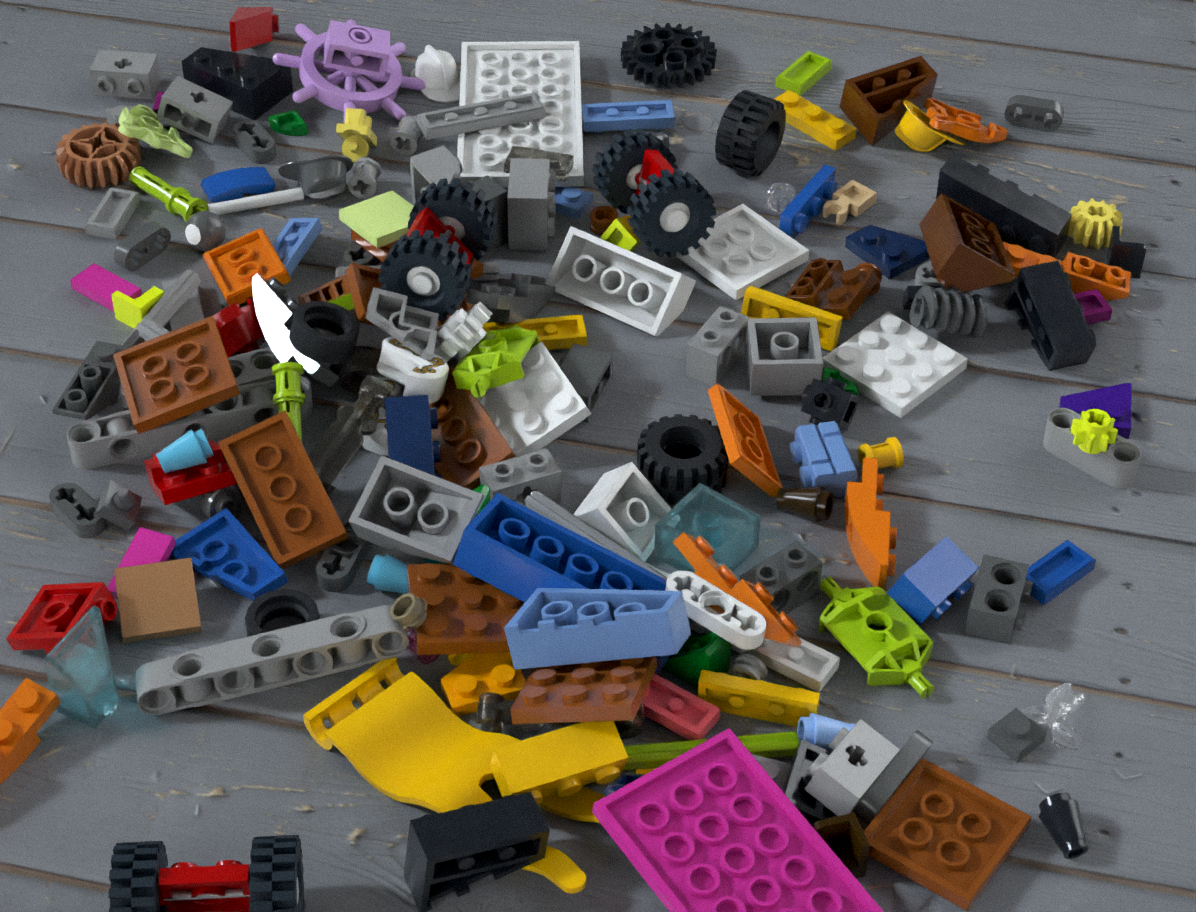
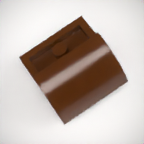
[785,258,877,320]

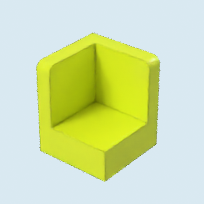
[600,215,643,252]
[111,286,164,329]

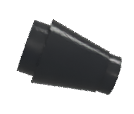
[1039,793,1088,859]

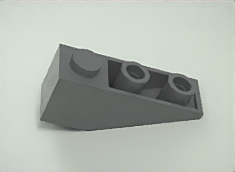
[52,341,129,420]

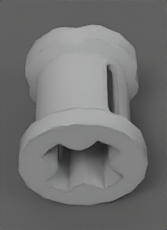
[390,115,424,155]
[348,157,381,199]

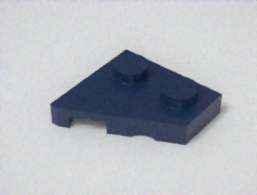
[845,225,930,280]

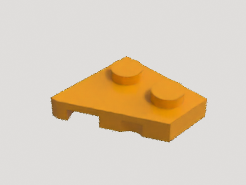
[441,652,526,717]

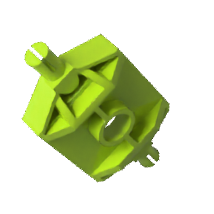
[452,324,540,398]
[818,576,935,699]

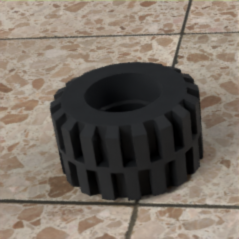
[715,90,786,177]
[637,414,728,508]

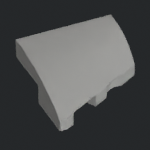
[366,287,439,361]

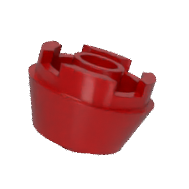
[213,297,266,358]

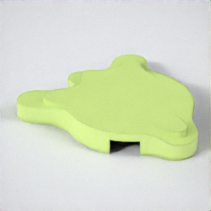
[118,104,193,158]

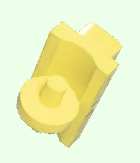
[336,108,377,163]

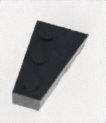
[1004,260,1096,371]
[403,792,550,912]

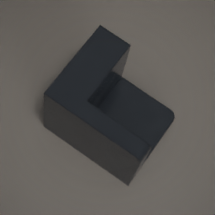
[1107,226,1146,279]

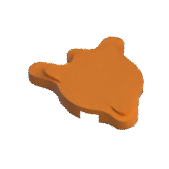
[924,98,1008,143]

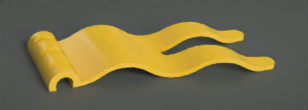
[303,657,605,894]

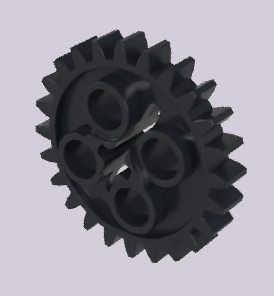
[621,23,717,89]

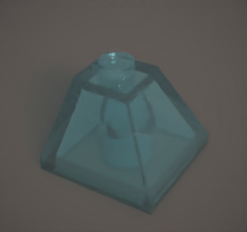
[44,606,119,729]

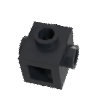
[800,376,861,430]

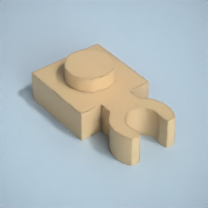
[823,180,877,225]

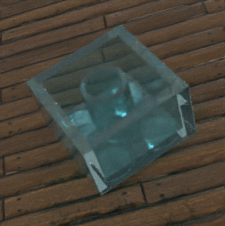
[654,483,761,573]

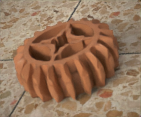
[56,121,142,190]

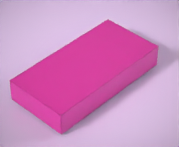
[70,263,142,312]
[107,527,176,599]

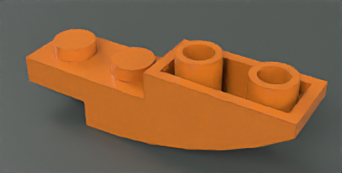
[1003,242,1131,301]
[844,457,897,591]
[673,532,802,648]
[0,678,61,785]

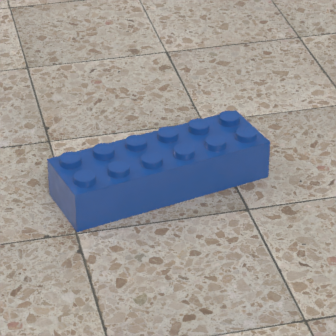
[453,493,693,673]

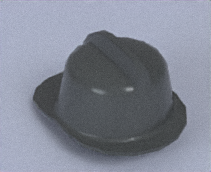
[278,155,353,200]

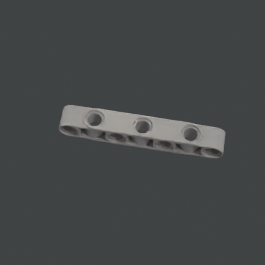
[66,376,314,470]
[135,605,409,715]

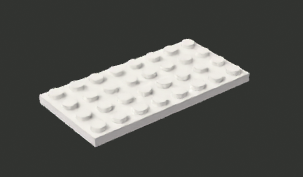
[457,41,584,188]

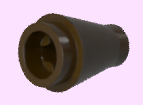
[776,486,833,522]

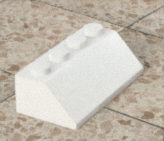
[545,226,696,337]

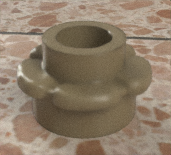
[390,593,427,631]

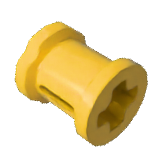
[857,437,904,470]

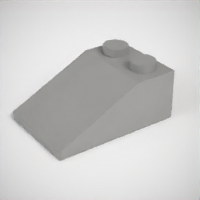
[348,456,484,564]

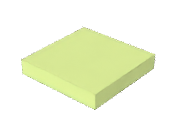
[339,190,414,248]

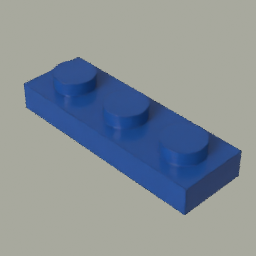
[779,164,837,239]

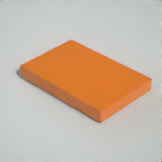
[202,228,291,306]
[707,384,783,498]

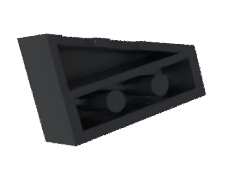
[181,47,293,120]

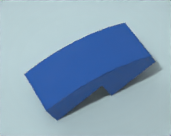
[200,167,276,203]

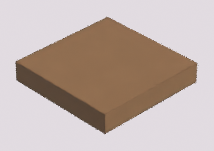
[114,558,202,643]

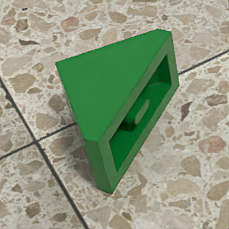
[662,631,731,689]

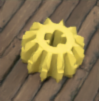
[1068,198,1123,250]

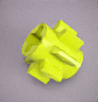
[1070,409,1118,454]

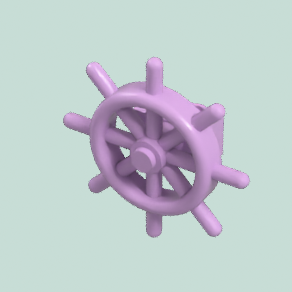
[273,19,426,123]

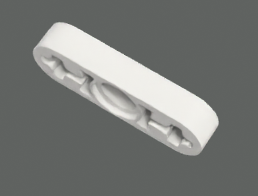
[665,571,766,650]

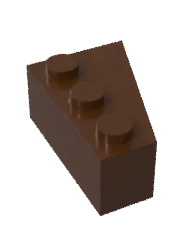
[839,56,938,146]

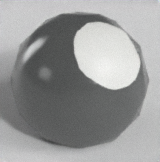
[185,211,226,252]

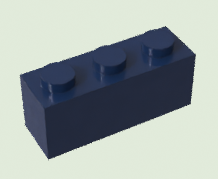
[384,395,442,479]

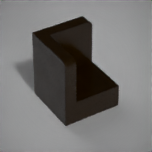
[814,812,870,878]

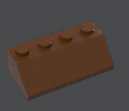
[919,193,1016,292]

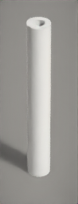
[208,187,304,215]

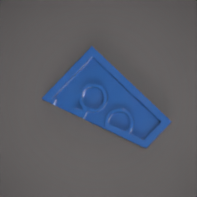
[169,508,288,601]

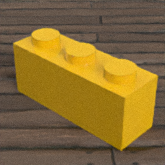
[490,721,629,805]

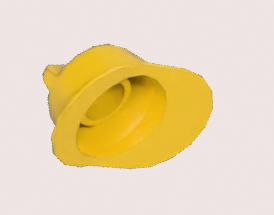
[895,100,966,152]

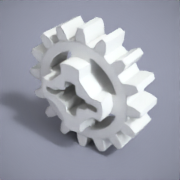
[434,301,493,362]

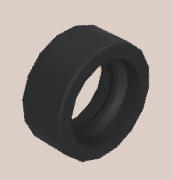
[289,301,360,363]
[245,589,320,637]

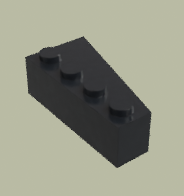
[936,150,1072,258]

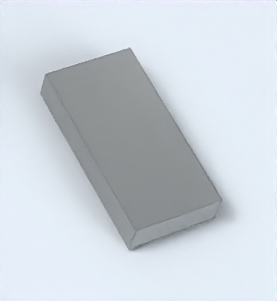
[85,188,141,240]

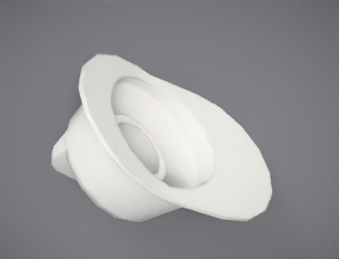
[410,45,461,103]

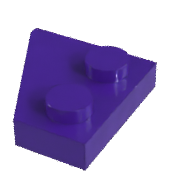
[1059,383,1132,439]

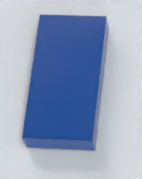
[1026,540,1096,605]

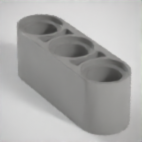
[1043,407,1141,489]

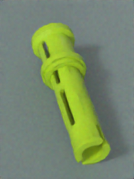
[129,166,208,222]
[272,362,305,443]

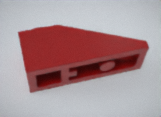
[229,7,280,52]

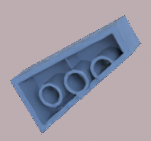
[504,588,691,670]

